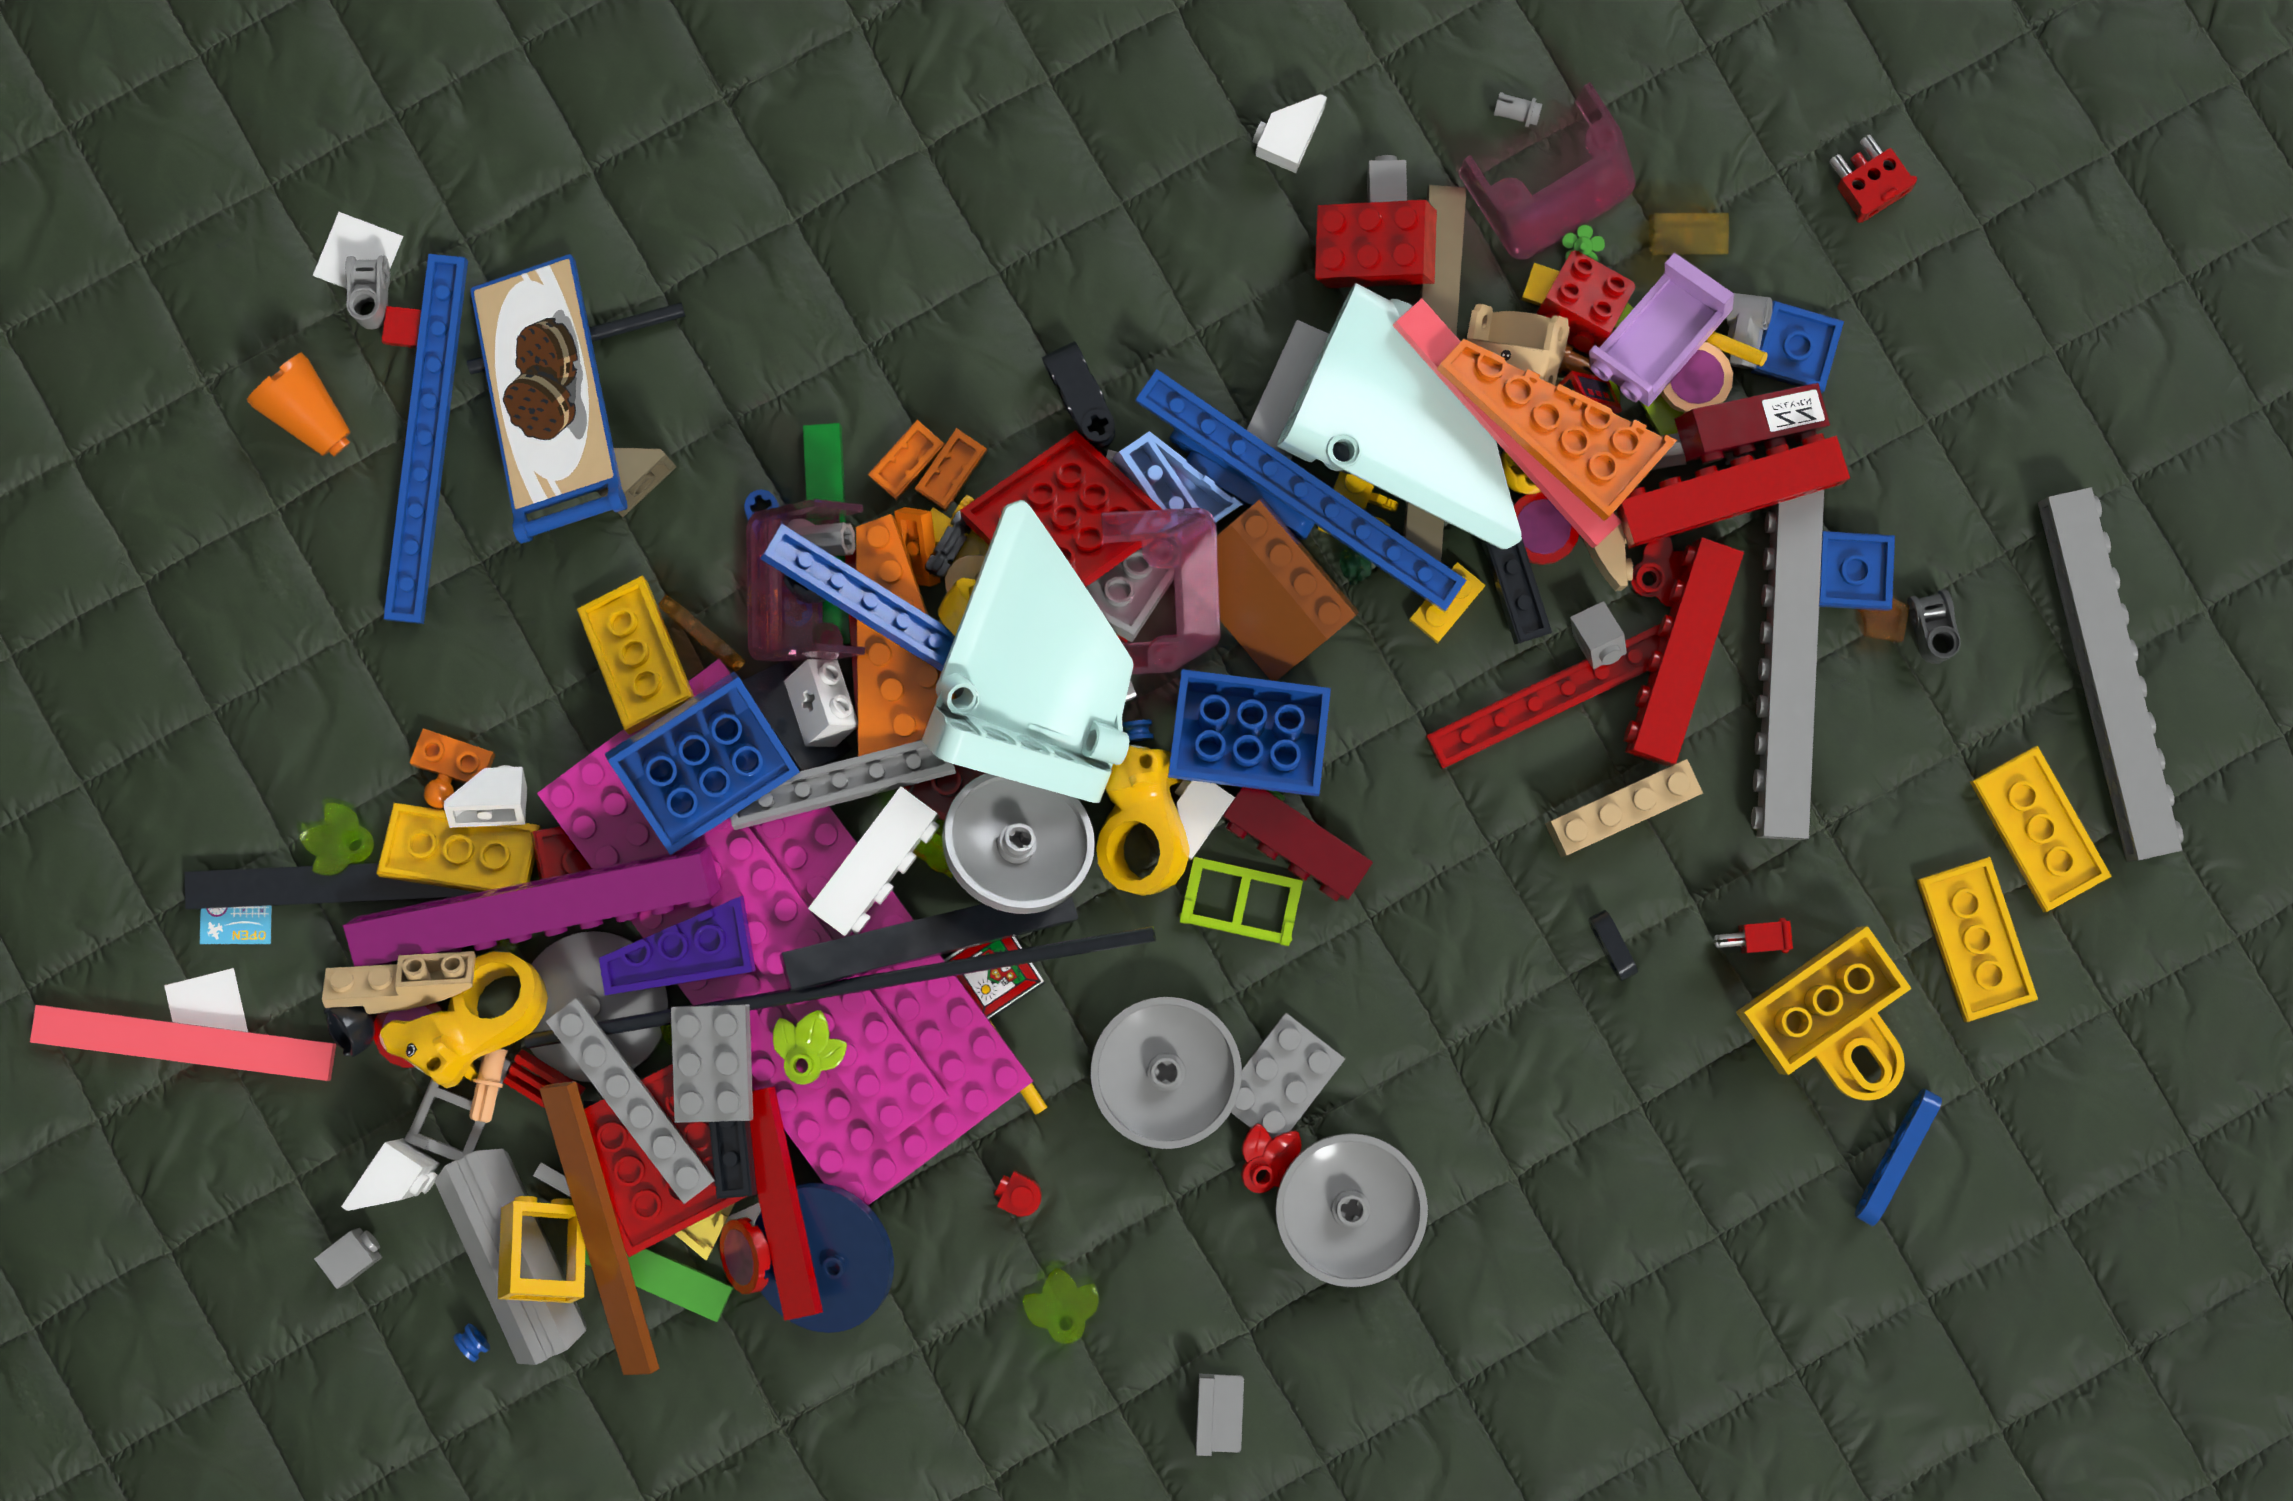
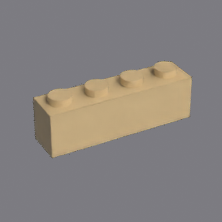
[1545,759,1703,857]

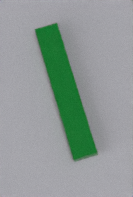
[803,423,851,647]

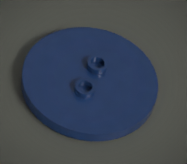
[754,1183,894,1333]

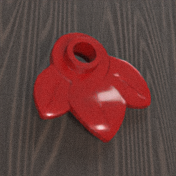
[1630,536,1685,607]
[1241,1123,1301,1193]

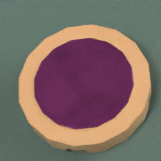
[1661,342,1733,413]

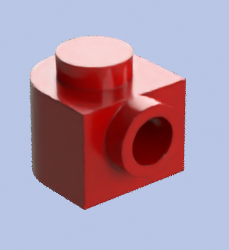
[994,1170,1042,1217]

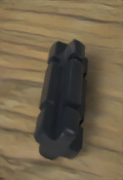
[925,511,972,578]

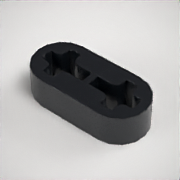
[1588,910,1638,981]

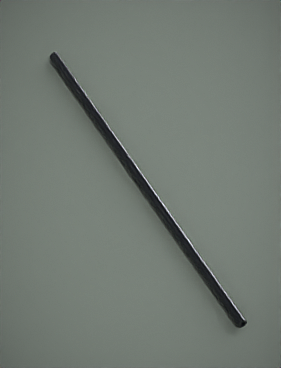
[524,926,1156,1049]

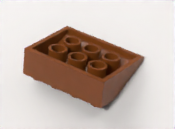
[1179,498,1359,681]

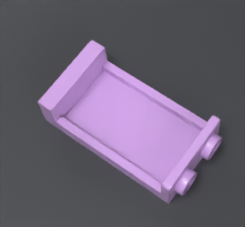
[1589,253,1734,407]

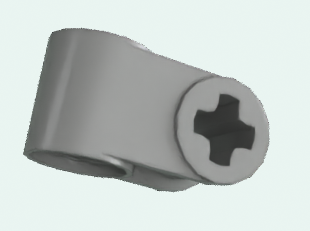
[345,256,390,330]

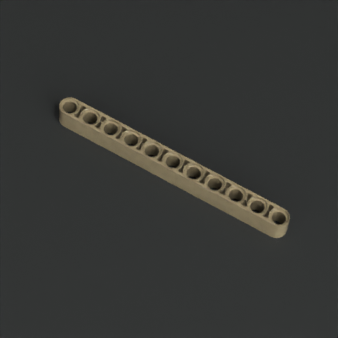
[1403,185,1466,562]

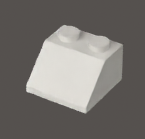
[341,1138,440,1211]

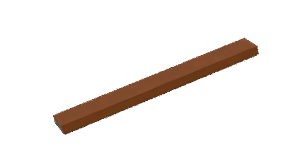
[540,1081,660,1375]

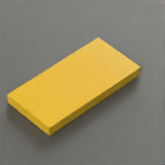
[577,575,694,735]
[1970,746,2112,912]
[376,803,542,892]
[1916,857,2038,1022]

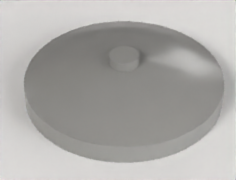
[942,773,1095,914]
[518,931,670,1082]
[1091,997,1242,1149]
[1275,1133,1428,1287]

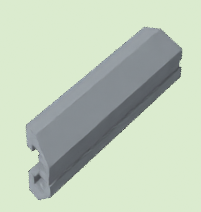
[434,1149,586,1365]

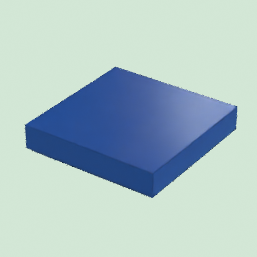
[1751,301,1844,393]
[1819,531,1895,611]

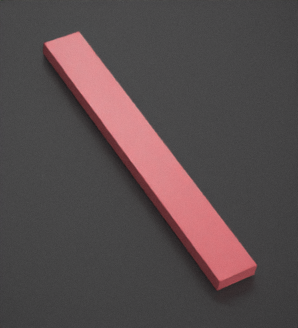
[1393,298,1622,548]
[30,1005,336,1081]

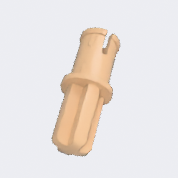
[469,1049,508,1123]

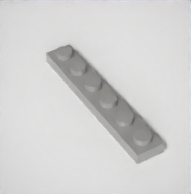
[730,740,956,830]
[545,998,715,1204]

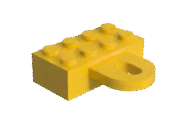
[1736,926,1912,1100]

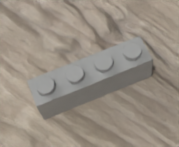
[1247,320,1329,460]

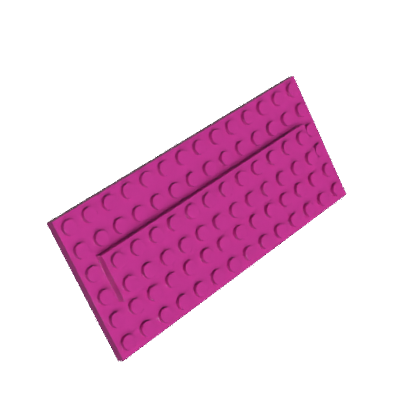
[537,659,1034,1205]

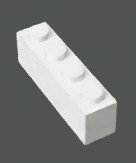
[808,786,940,937]

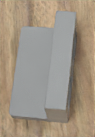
[1196,1373,1244,1456]

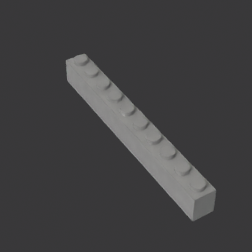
[2038,487,2184,862]
[1751,490,1824,840]

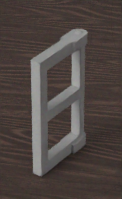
[404,1056,512,1161]

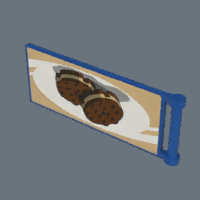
[470,254,628,544]

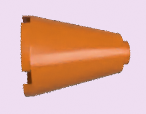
[247,352,351,457]

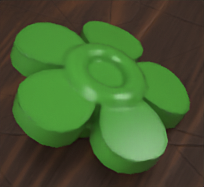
[1562,225,1605,261]

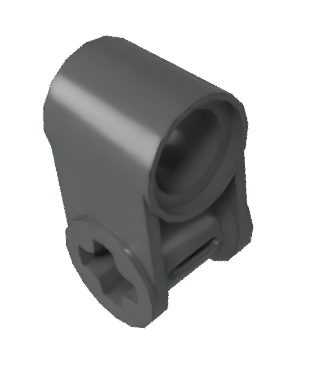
[1907,589,1961,664]

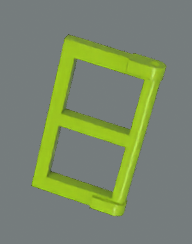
[1179,857,1303,946]

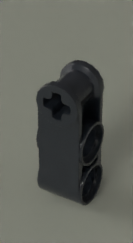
[1041,341,1115,449]

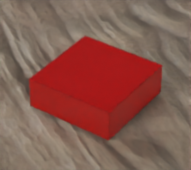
[382,306,421,348]

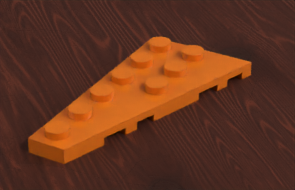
[1436,339,1677,521]
[856,514,957,756]

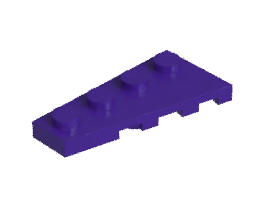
[599,896,756,995]

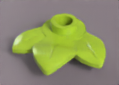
[773,1010,847,1085]

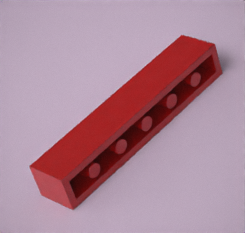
[1616,433,1850,548]
[1624,537,1744,766]

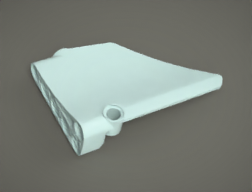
[1277,283,1522,549]
[922,500,1133,803]

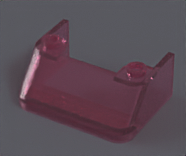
[1458,82,1636,259]
[746,499,865,661]
[1102,508,1221,674]

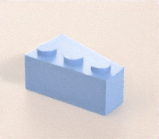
[1112,431,1242,547]

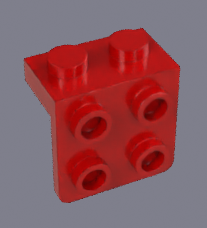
[1536,251,1635,355]

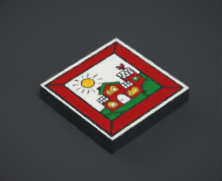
[944,936,1045,1021]

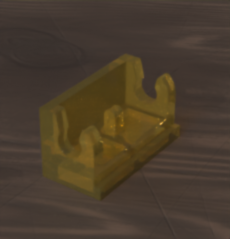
[1649,213,1729,255]

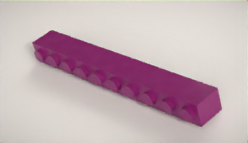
[343,845,721,967]

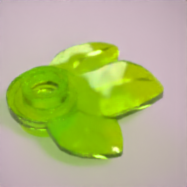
[299,803,374,875]
[1023,1268,1099,1344]

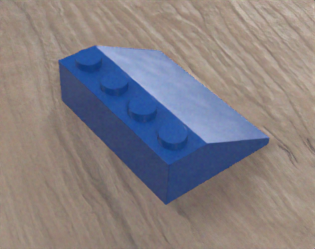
[1168,669,1331,797]
[605,672,800,855]

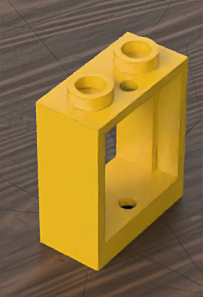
[497,1196,586,1303]

